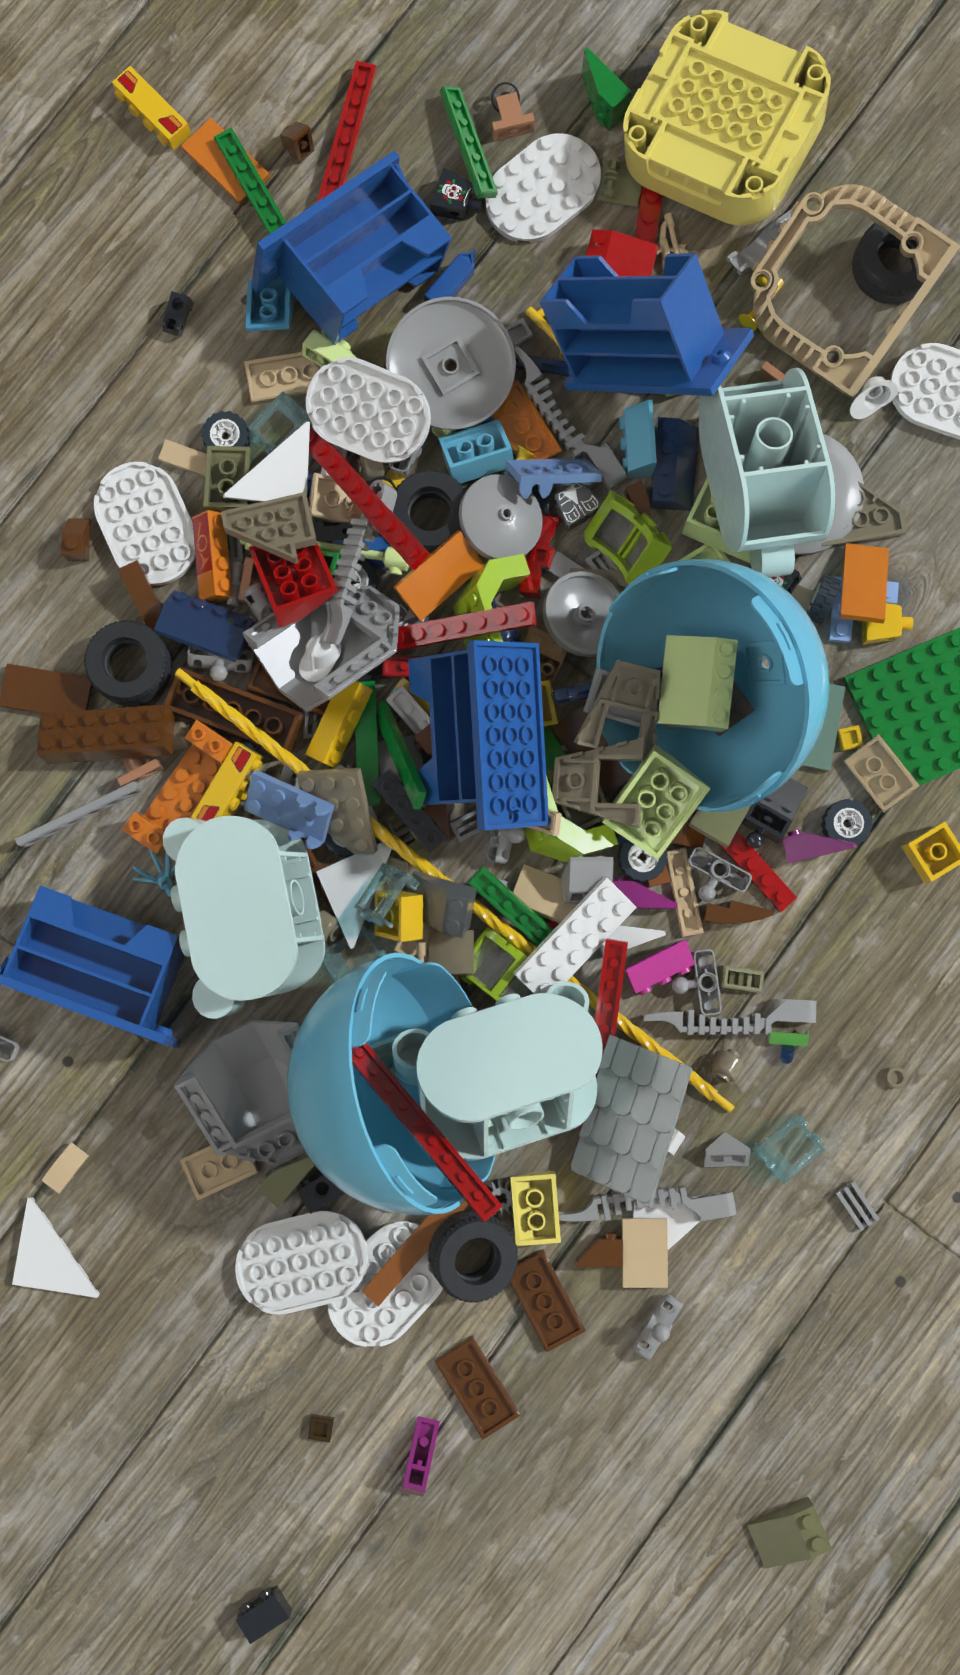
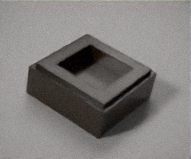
[308,1414,334,1443]

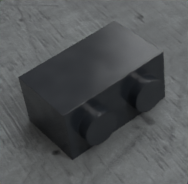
[236,1585,292,1644]

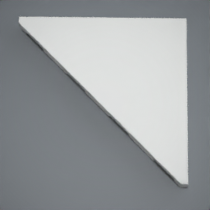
[223,422,310,502]
[316,842,392,949]
[12,1197,100,1298]
[633,1198,700,1250]

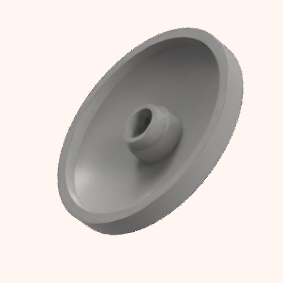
[459,475,542,560]
[543,571,620,657]

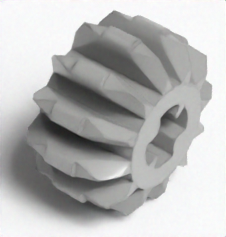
[488,1178,513,1218]

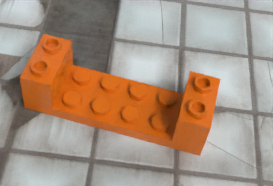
[122,720,234,857]

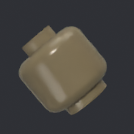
[356,455,388,481]
[173,720,193,751]
[319,910,341,943]
[710,1049,743,1084]

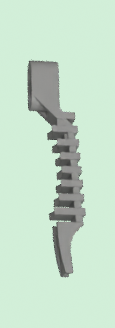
[514,346,627,489]
[321,480,397,645]
[642,999,817,1035]
[559,1185,737,1221]

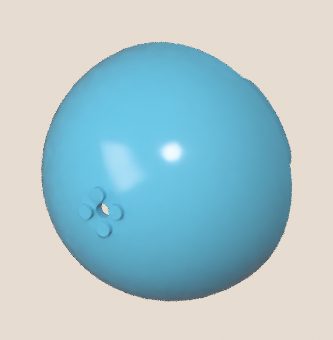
[596,559,830,812]
[287,953,495,1215]

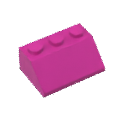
[624,940,695,996]

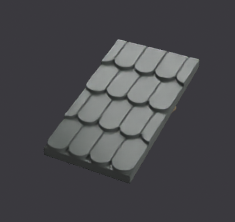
[570,1035,692,1207]

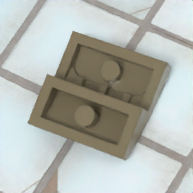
[429,930,474,976]

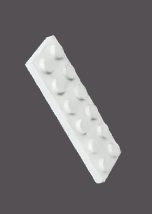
[513,876,637,994]

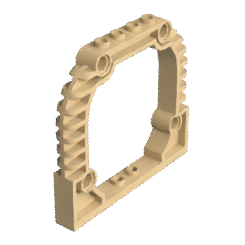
[751,184,960,400]

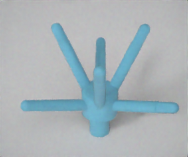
[133,849,175,897]

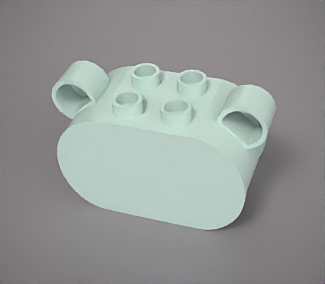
[699,368,835,578]
[163,816,325,1019]
[392,981,602,1161]

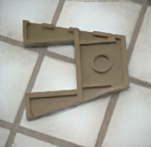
[574,660,660,757]
[552,737,646,828]

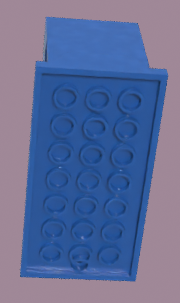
[251,150,452,345]
[540,253,754,396]
[408,640,549,830]
[0,885,185,1048]

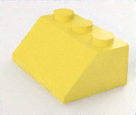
[510,1171,561,1246]

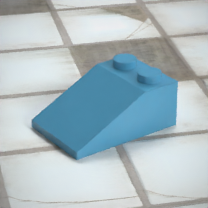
[245,278,294,331]

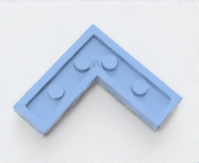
[828,576,899,643]

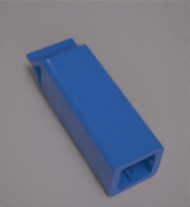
[424,249,476,302]

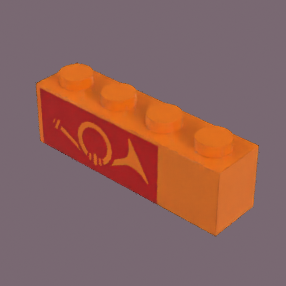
[192,510,233,603]

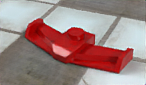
[519,515,563,599]

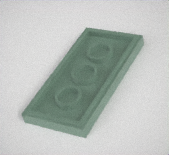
[801,684,845,772]

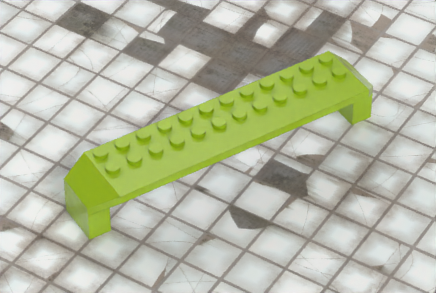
[453,554,618,862]

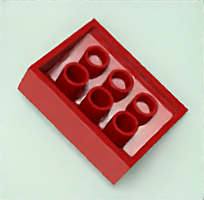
[586,229,658,277]
[248,542,338,628]

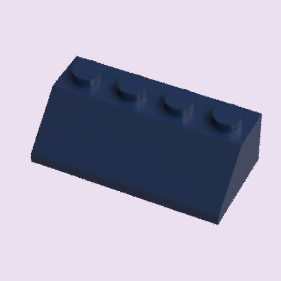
[650,417,698,511]
[154,590,255,662]

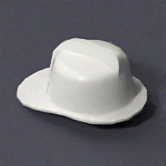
[850,376,898,419]
[299,633,341,682]

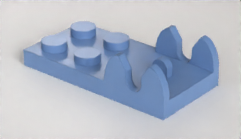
[505,458,602,499]
[244,770,334,849]

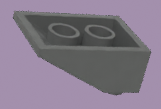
[409,871,477,938]

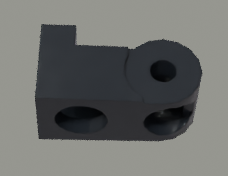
[162,291,194,337]
[314,521,353,544]

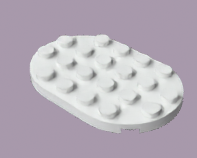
[485,133,601,243]
[890,343,960,440]
[306,357,431,463]
[94,462,196,586]
[235,1211,368,1315]
[328,1221,443,1347]

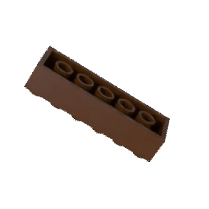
[164,667,304,753]
[37,705,175,764]

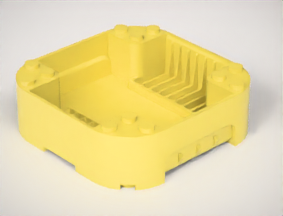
[623,10,831,225]

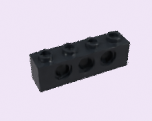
[372,768,447,852]
[297,1171,345,1214]

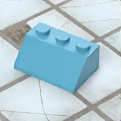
[619,400,657,478]
[438,419,513,483]

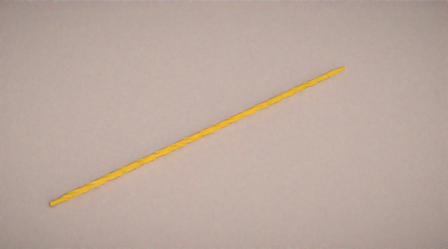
[174,668,735,1113]

